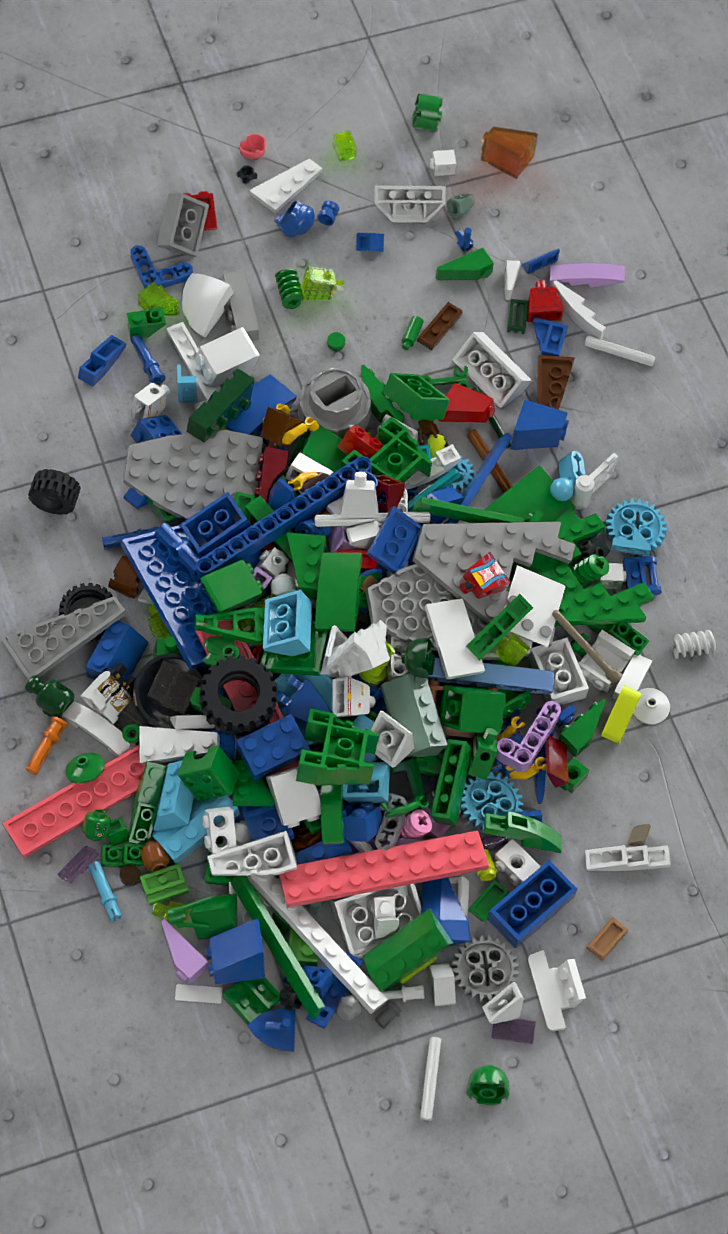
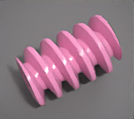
[395,809,433,839]

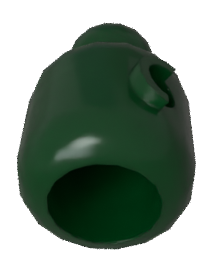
[25,675,75,718]

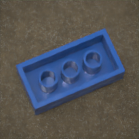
[487,860,577,949]

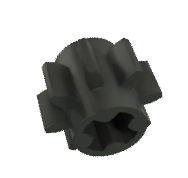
[279,985,303,1011]

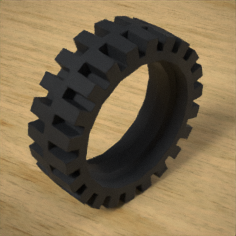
[59,583,113,642]

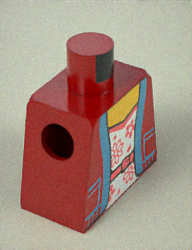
[460,552,511,599]

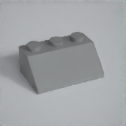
[156,193,209,257]

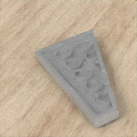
[0,596,127,680]

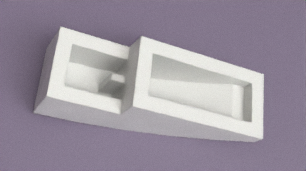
[612,655,652,700]

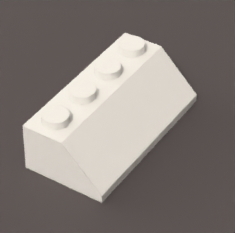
[452,332,532,408]

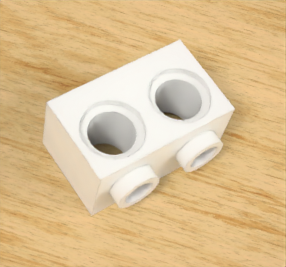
[202,806,237,854]

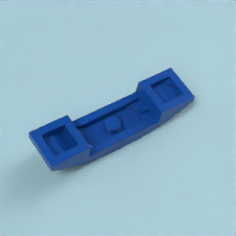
[306,951,363,1029]

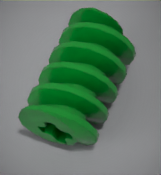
[275,269,304,309]
[570,554,609,587]

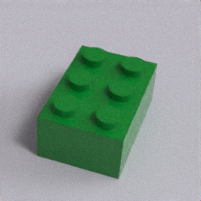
[383,373,450,421]

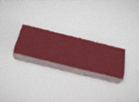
[545,735,569,788]

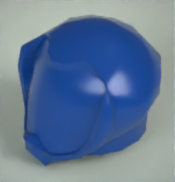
[274,200,315,238]

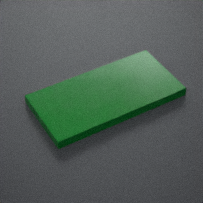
[468,465,576,523]

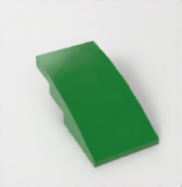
[315,553,363,632]

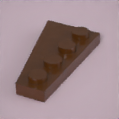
[537,355,575,410]

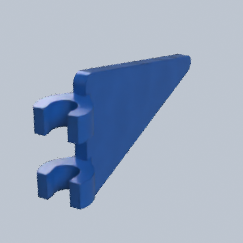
[277,675,333,722]

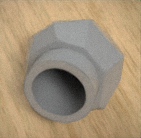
[336,996,362,1021]

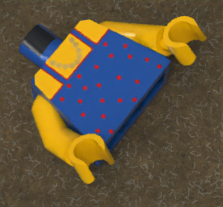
[490,717,547,780]

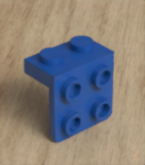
[130,415,182,443]

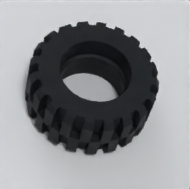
[200,655,278,737]

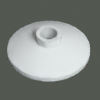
[633,688,670,725]

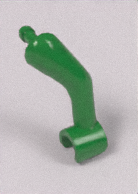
[381,796,429,818]

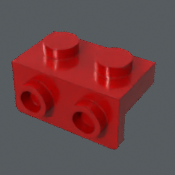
[338,425,383,459]

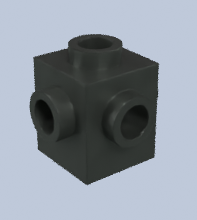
[579,537,610,561]

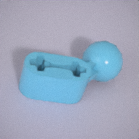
[550,451,586,502]

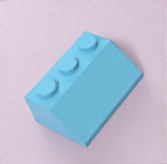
[263,590,312,656]
[153,760,194,832]

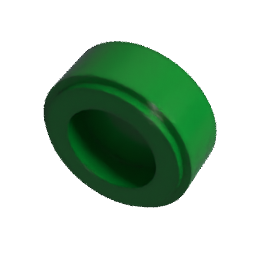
[327,332,345,351]

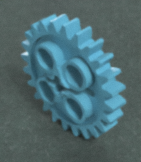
[605,498,667,556]
[459,772,524,835]

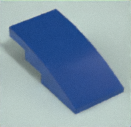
[226,374,297,435]

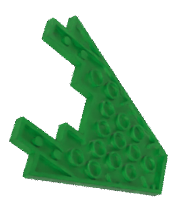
[506,507,654,627]

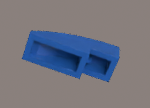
[78,335,127,387]

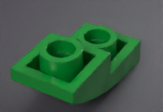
[101,843,145,867]

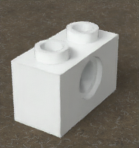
[494,839,541,887]

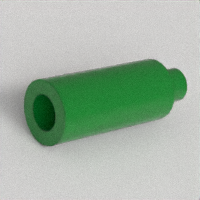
[402,316,424,350]

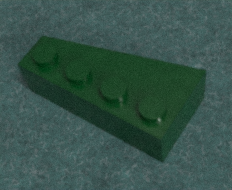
[186,368,255,443]

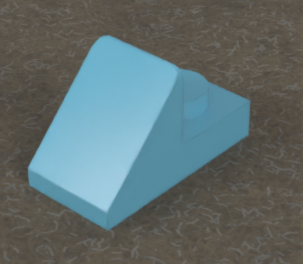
[611,527,651,556]

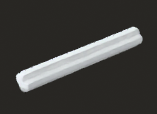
[585,336,655,366]
[420,1037,441,1121]

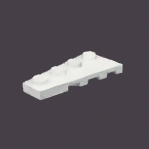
[249,159,322,214]
[140,726,220,766]

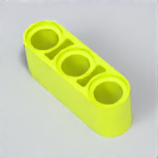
[601,685,642,744]

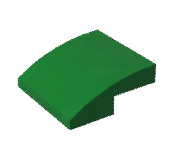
[222,978,280,1025]

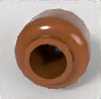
[140,841,170,872]

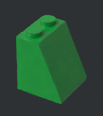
[287,424,348,472]
[200,560,264,613]
[440,685,506,733]

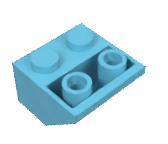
[343,762,390,803]

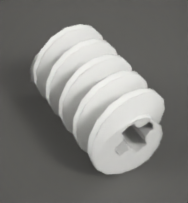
[673,630,716,659]

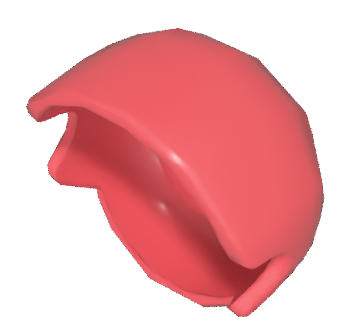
[240,134,266,160]

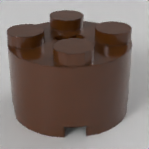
[108,553,142,599]

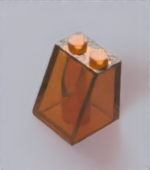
[481,126,538,179]

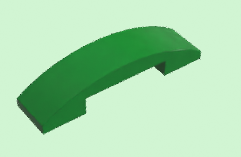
[321,785,344,845]

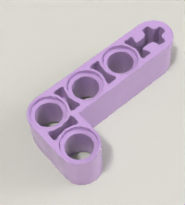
[496,701,561,772]

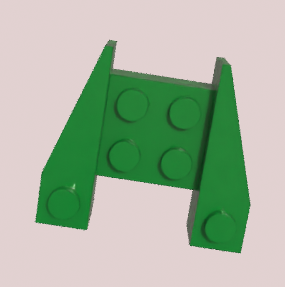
[341,417,432,487]
[296,708,380,785]

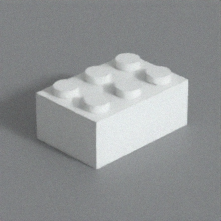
[528,638,589,706]

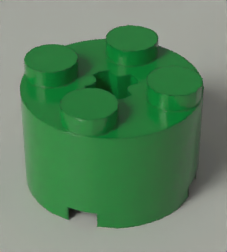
[412,94,443,132]

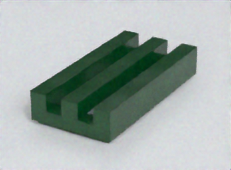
[507,299,529,334]

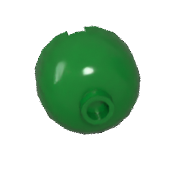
[467,1065,510,1106]

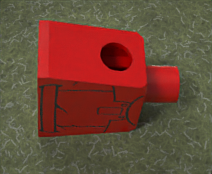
[527,280,564,322]

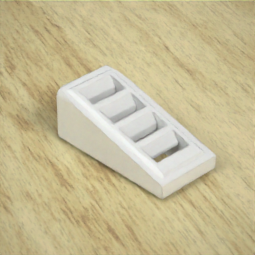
[504,260,520,300]

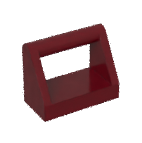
[375,475,405,513]

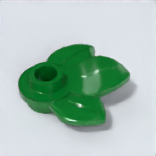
[203,637,240,666]

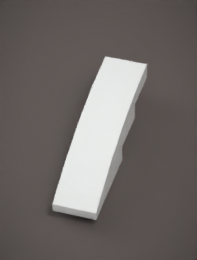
[552,280,606,340]
[585,845,671,871]

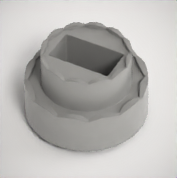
[298,368,371,439]

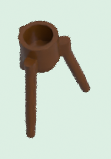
[417,419,450,447]

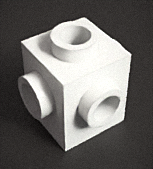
[254,548,289,579]

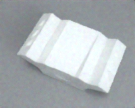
[327,620,390,678]

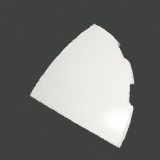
[182,273,234,338]

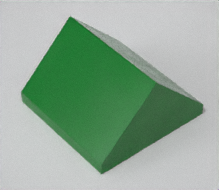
[189,893,238,940]

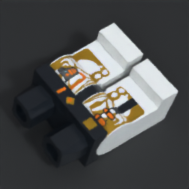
[81,663,135,724]

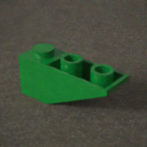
[559,699,606,757]

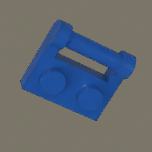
[622,556,662,595]

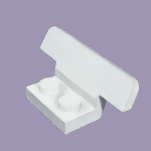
[528,950,586,1031]

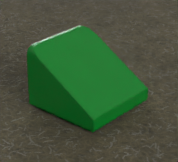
[107,817,129,846]

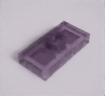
[58,846,100,883]
[491,1019,535,1044]

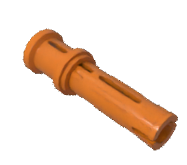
[25,716,68,775]

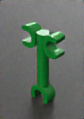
[422,366,470,389]

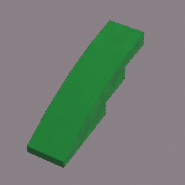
[466,594,533,661]

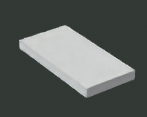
[424,599,485,680]

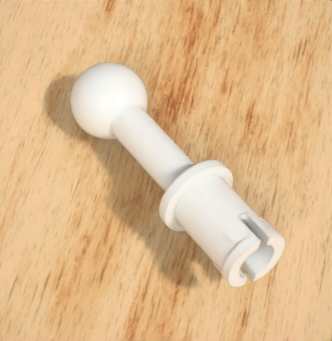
[382,985,425,1002]

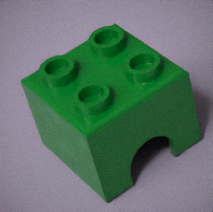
[177,745,240,801]

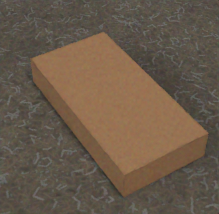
[586,917,628,961]

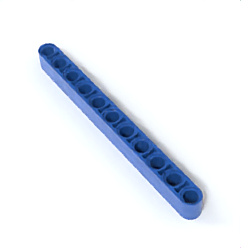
[196,456,372,581]

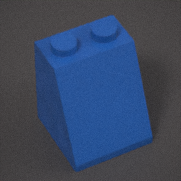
[510,400,569,450]
[206,919,265,985]

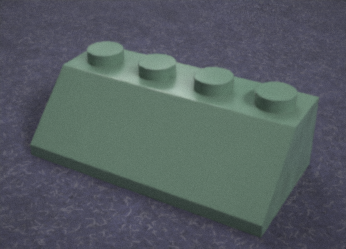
[380,674,447,758]

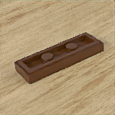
[417,302,463,350]

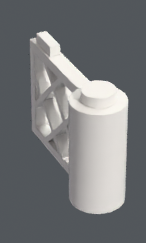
[571,453,618,510]

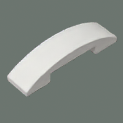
[405,444,461,490]
[62,701,136,757]

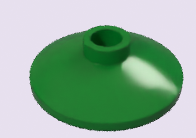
[65,753,105,784]

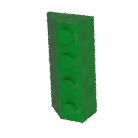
[363,909,454,992]

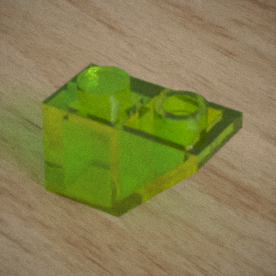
[138,282,180,316]

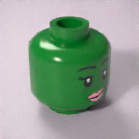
[82,809,111,841]

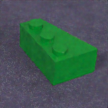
[287,533,327,599]

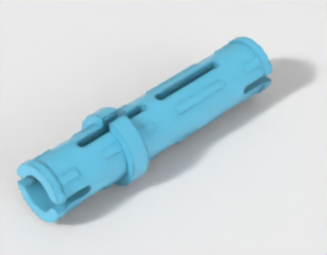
[88,861,122,922]

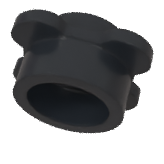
[237,166,258,184]

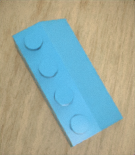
[151,796,240,864]

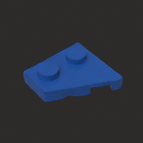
[533,317,568,356]

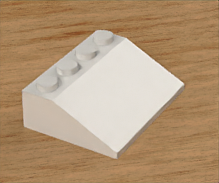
[330,884,422,959]

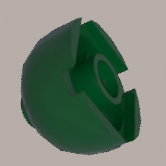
[401,638,435,678]

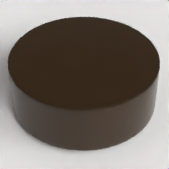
[120,864,140,886]

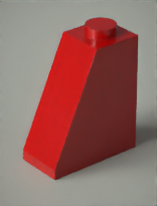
[438,383,495,423]

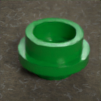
[122,723,140,744]

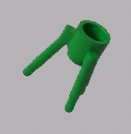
[167,897,212,929]

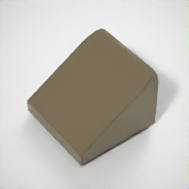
[628,824,651,847]

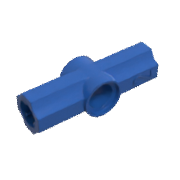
[154,523,201,576]

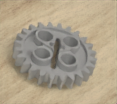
[451,935,519,1003]

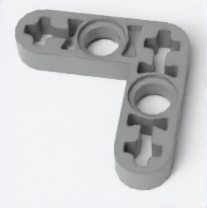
[355,793,408,850]

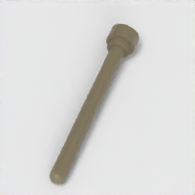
[552,610,623,685]

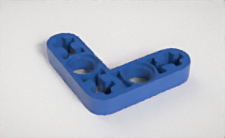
[130,245,193,292]

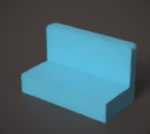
[177,365,197,403]

